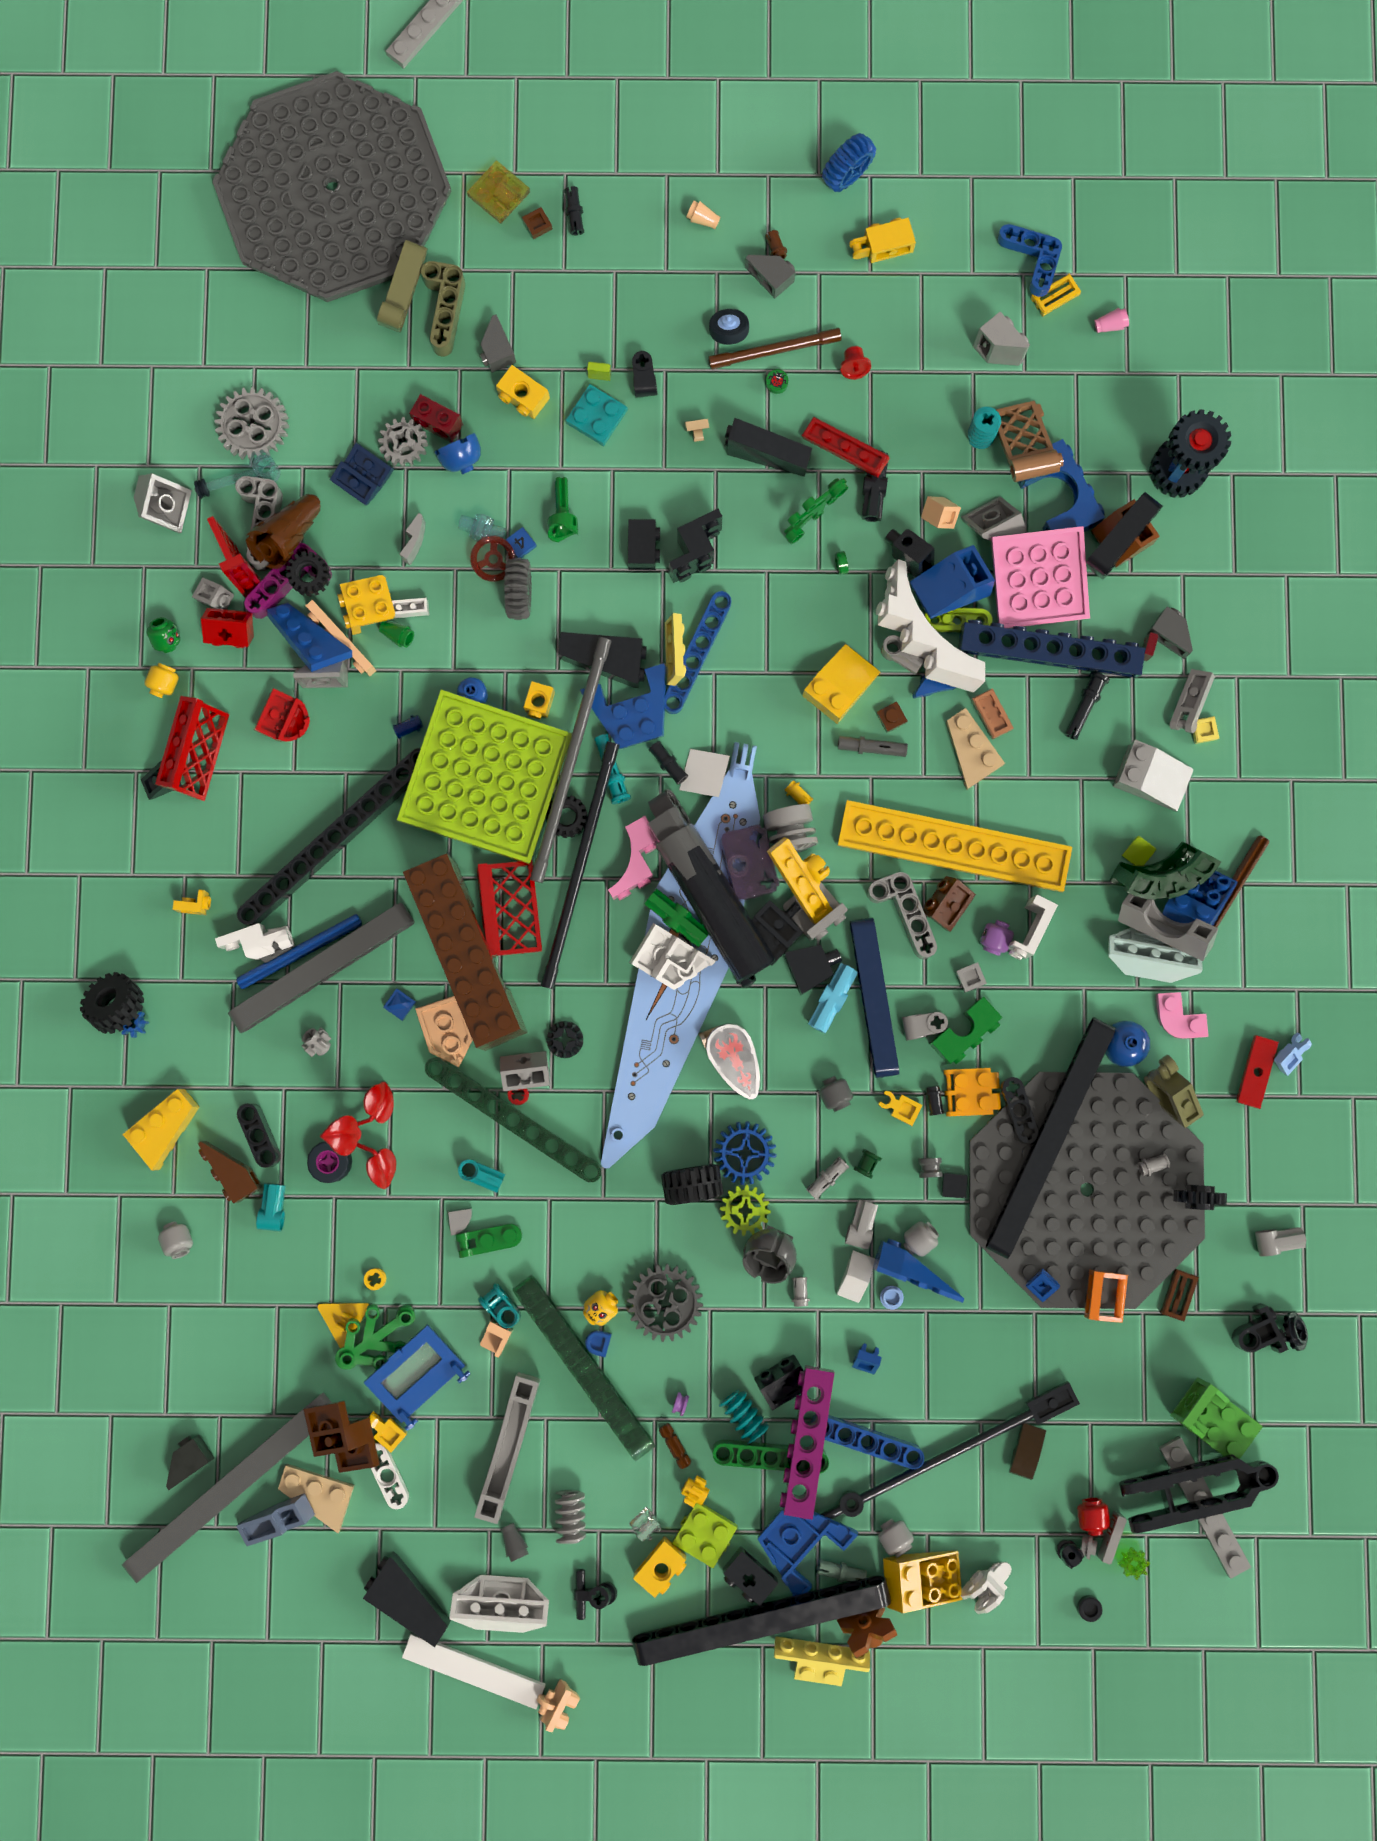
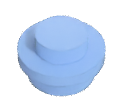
[880,1285,904,1310]

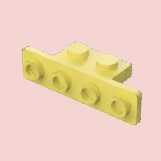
[774,1637,870,1686]

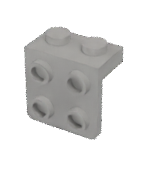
[783,883,848,942]

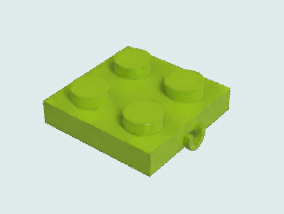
[672,1503,738,1568]

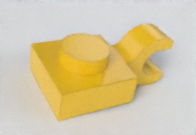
[368,1411,408,1453]

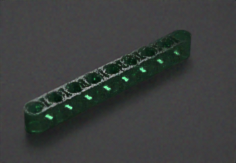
[425,1058,602,1182]
[512,1275,656,1461]

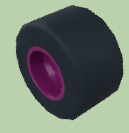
[307,1141,352,1183]

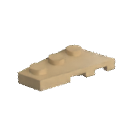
[946,708,1005,790]
[278,1464,355,1533]

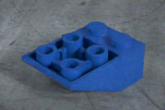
[910,545,995,619]
[1162,871,1238,926]

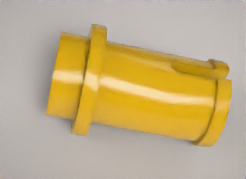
[784,780,814,805]

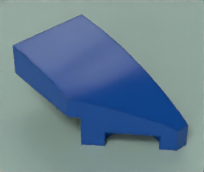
[912,675,957,699]

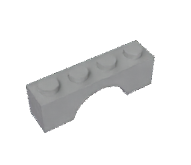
[1118,893,1219,961]

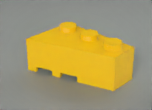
[122,1089,199,1171]

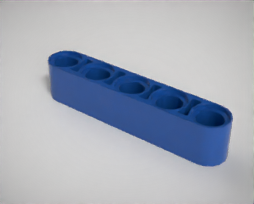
[811,1414,924,1469]

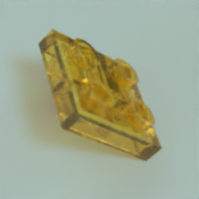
[467,160,530,224]

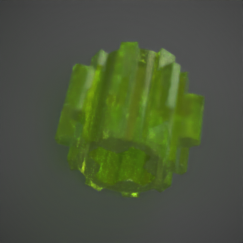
[1118,1547,1150,1580]

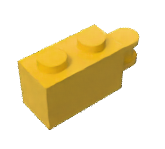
[849,217,916,263]

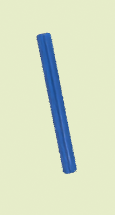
[236,914,362,989]

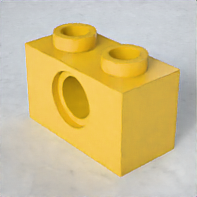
[496,365,550,419]
[633,1536,687,1598]

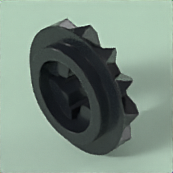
[546,1021,583,1058]
[1283,1312,1308,1351]

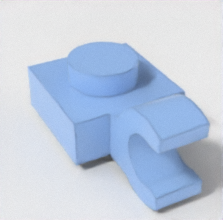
[1274,1033,1312,1076]

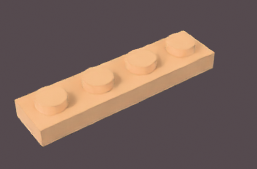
[306,600,376,677]

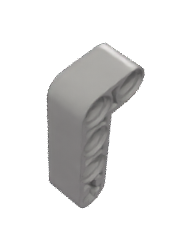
[235,476,283,571]
[867,872,937,959]

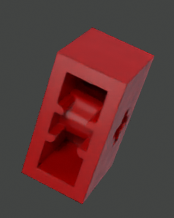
[201,608,254,648]

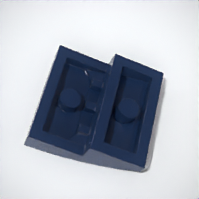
[330,443,395,506]

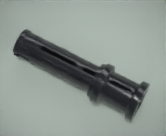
[1064,671,1110,740]

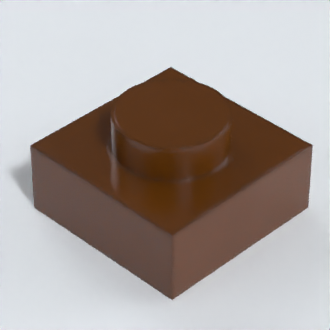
[522,207,553,240]
[876,701,908,733]

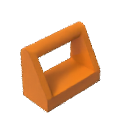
[1084,1269,1128,1323]

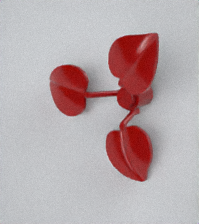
[320,1081,396,1189]

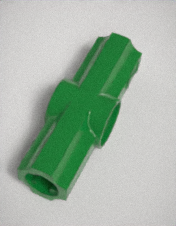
[644,888,709,947]

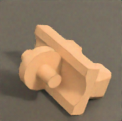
[536,1679,580,1732]

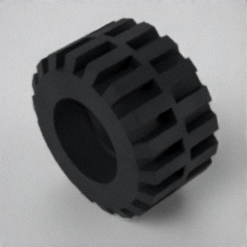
[661,1164,724,1205]

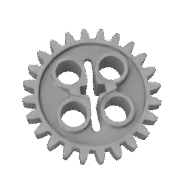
[214,387,289,461]

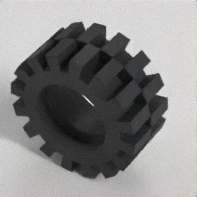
[286,551,331,596]
[546,795,587,838]

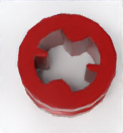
[508,1088,529,1105]

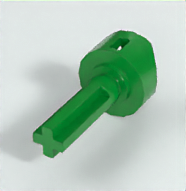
[547,477,578,543]

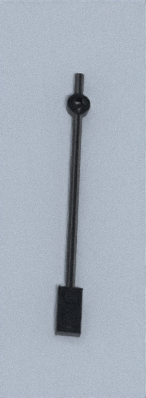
[821,1381,1080,1519]

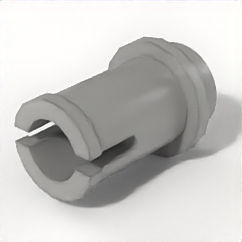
[1138,1153,1170,1177]
[791,1277,810,1307]

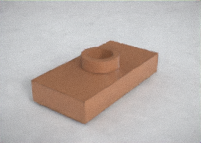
[971,688,1014,740]

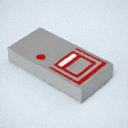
[1097,1511,1127,1565]

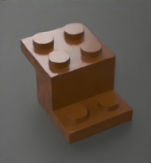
[304,1401,380,1473]

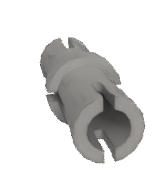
[806,1157,849,1200]

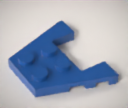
[580,663,666,749]
[758,1508,858,1596]

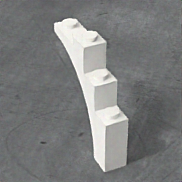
[876,559,985,692]

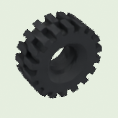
[80,972,144,1034]

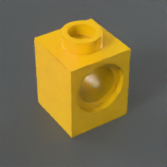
[524,681,555,719]

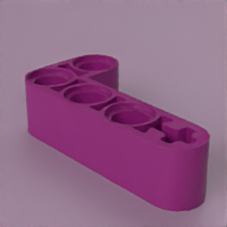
[244,543,332,619]

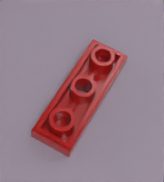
[1236,1035,1279,1109]

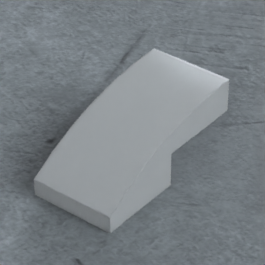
[400,513,426,565]

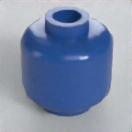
[457,677,488,704]

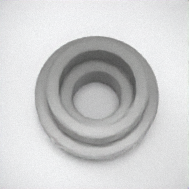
[1081,1535,1097,1560]

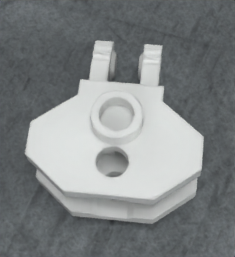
[961,1562,1012,1614]

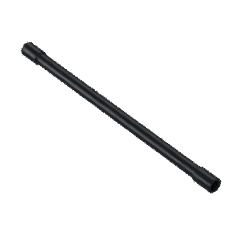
[540,741,620,989]

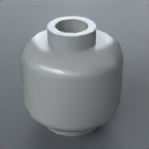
[904,1221,939,1257]
[158,1222,193,1259]
[878,1519,914,1557]

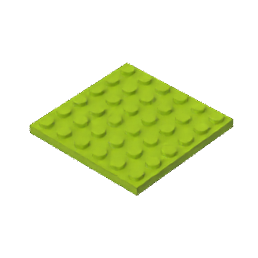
[397,690,572,864]

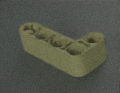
[377,240,428,333]
[421,261,465,357]

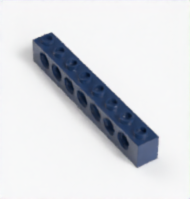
[958,620,1146,678]

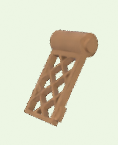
[996,401,1064,482]

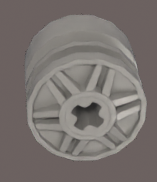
[763,804,818,853]

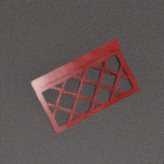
[207,516,262,598]
[155,696,230,801]
[476,860,542,957]

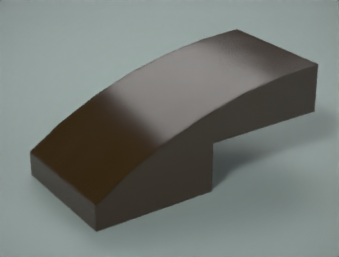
[1009,1423,1046,1480]

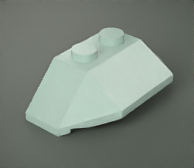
[1109,928,1203,983]

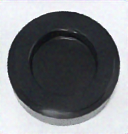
[1077,1595,1103,1622]

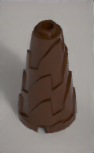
[246,494,321,569]

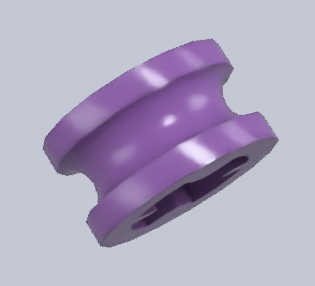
[672,1392,689,1416]

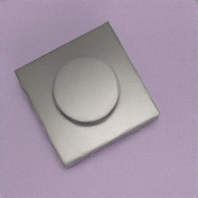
[955,962,987,993]

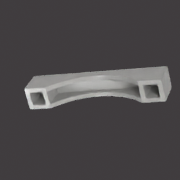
[474,1372,541,1524]

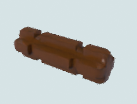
[659,1423,691,1469]

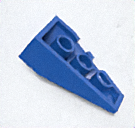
[873,1238,964,1303]

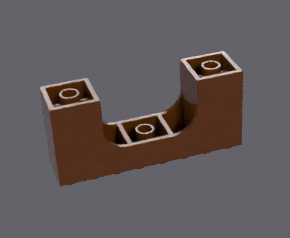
[403,853,528,1051]

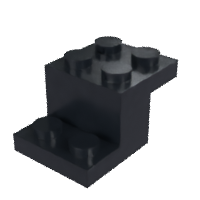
[669,508,722,583]

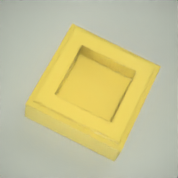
[1193,716,1219,744]

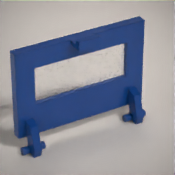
[364,1324,471,1431]

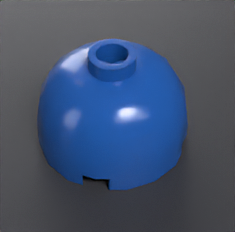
[434,433,481,475]
[1105,1021,1150,1067]

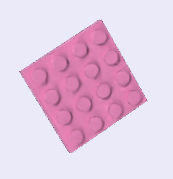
[991,526,1090,628]

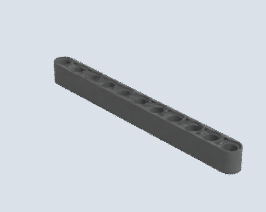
[122,1392,332,1583]

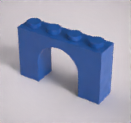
[1018,439,1105,532]

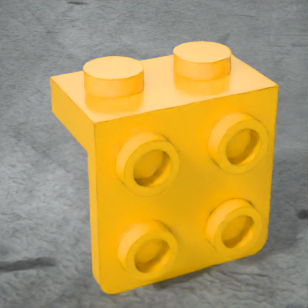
[337,575,395,635]

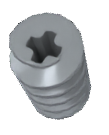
[555,1490,586,1544]

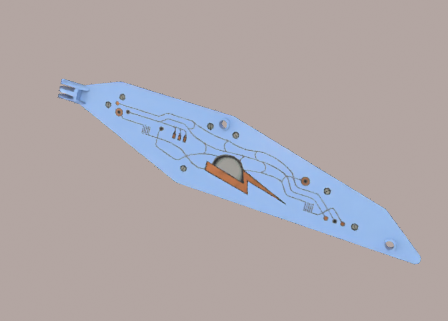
[601,742,760,1169]

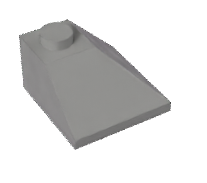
[134,473,192,533]
[961,496,1027,541]
[293,659,348,688]

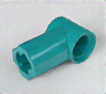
[458,1159,505,1193]
[256,1183,286,1232]

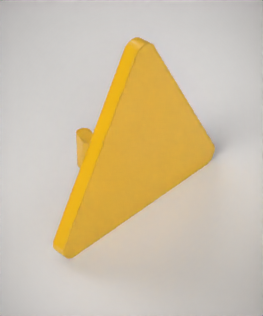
[317,1303,369,1348]

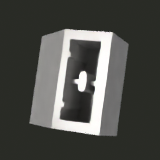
[973,312,1030,366]

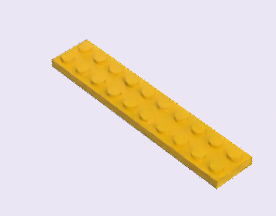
[837,800,1072,892]

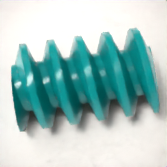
[968,407,1001,449]
[719,1389,769,1444]

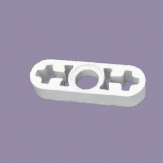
[371,1442,409,1509]

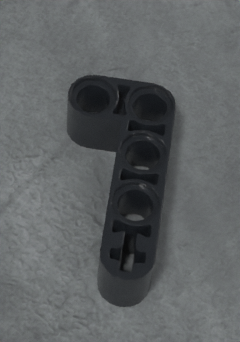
[1086,492,1163,580]

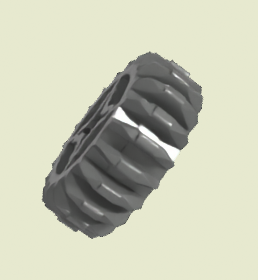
[504,558,532,620]

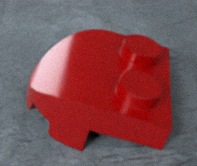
[254,688,310,742]

